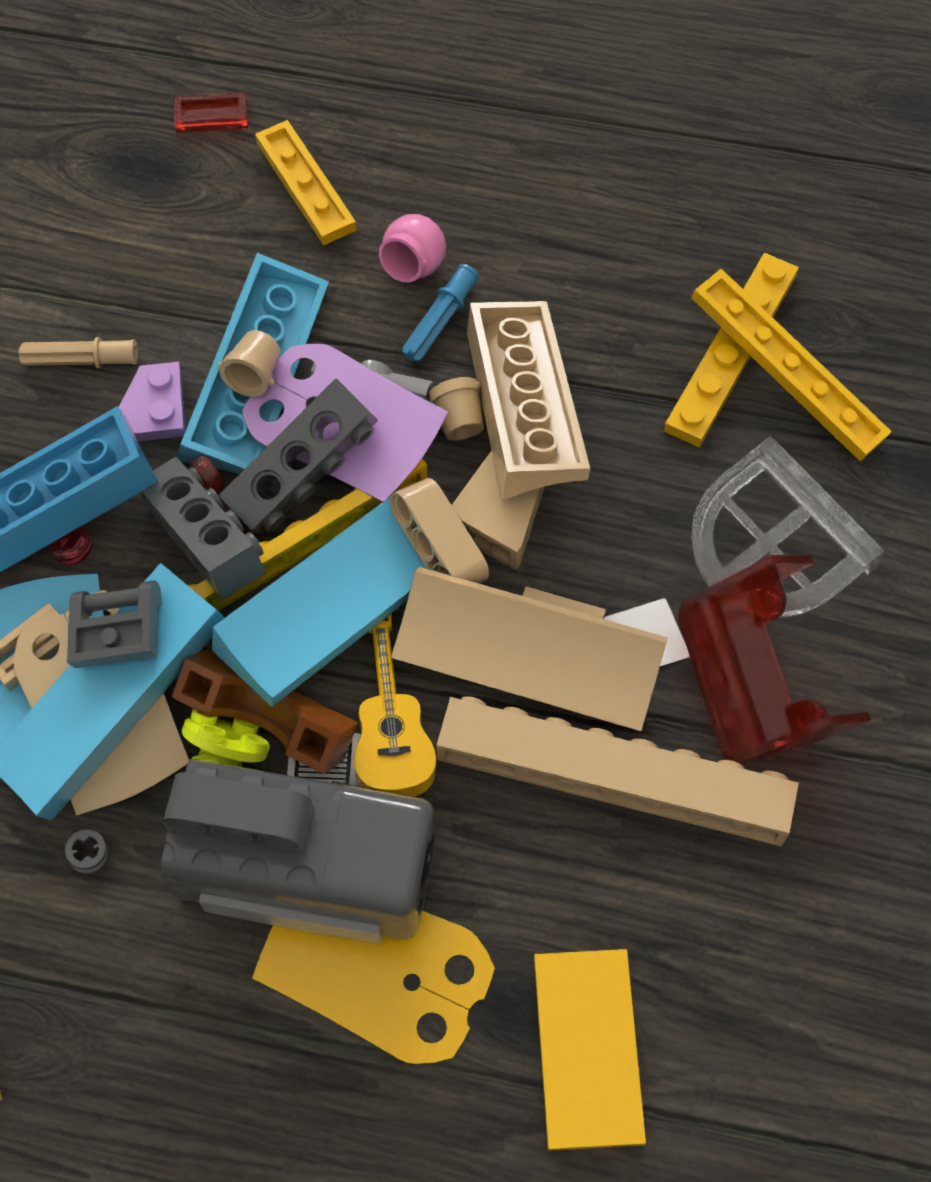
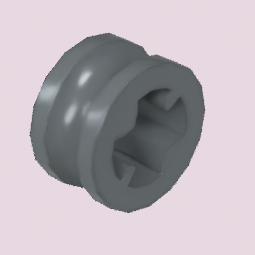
[65,829,108,874]

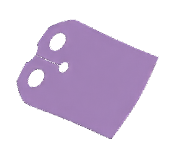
[242,344,448,502]

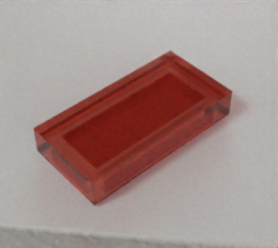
[174,92,248,133]

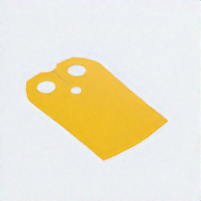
[252,911,495,1064]

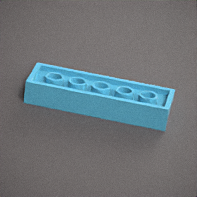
[177,253,329,475]
[212,489,426,707]
[0,563,225,821]

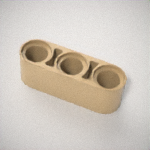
[390,478,489,584]

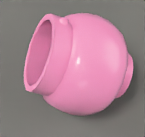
[379,214,446,282]

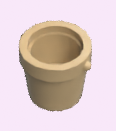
[218,330,280,397]
[428,377,485,441]

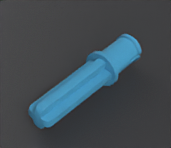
[402,264,480,363]

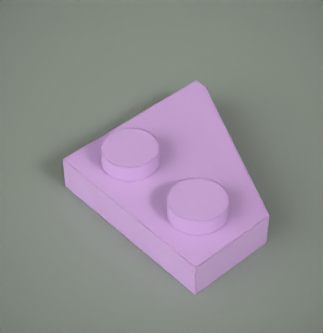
[119,362,185,442]

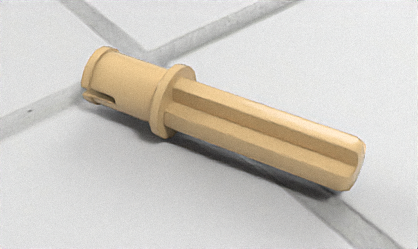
[19,337,138,368]

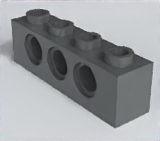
[218,378,378,535]
[140,457,265,600]

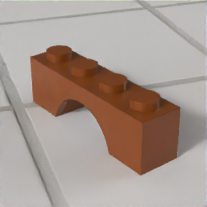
[172,649,358,774]

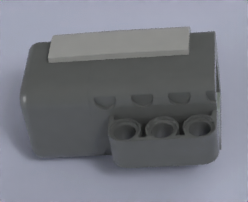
[161,759,436,944]

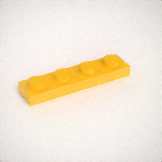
[255,120,357,246]

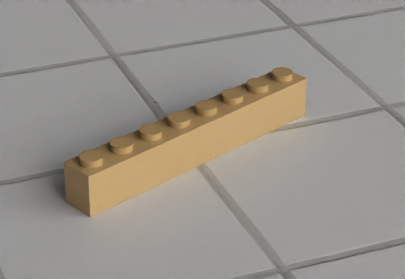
[436,697,799,846]

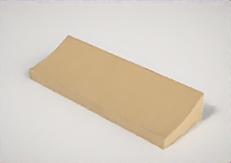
[467,301,591,501]
[391,567,668,731]

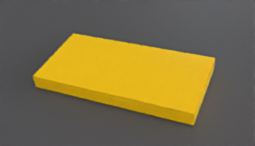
[534,949,646,1151]

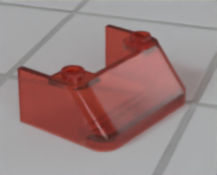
[678,555,871,762]

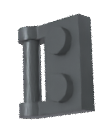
[67,580,162,668]

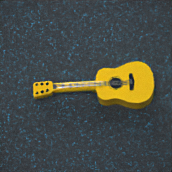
[354,614,436,797]

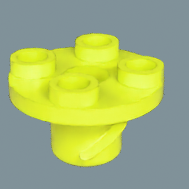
[182,709,270,767]

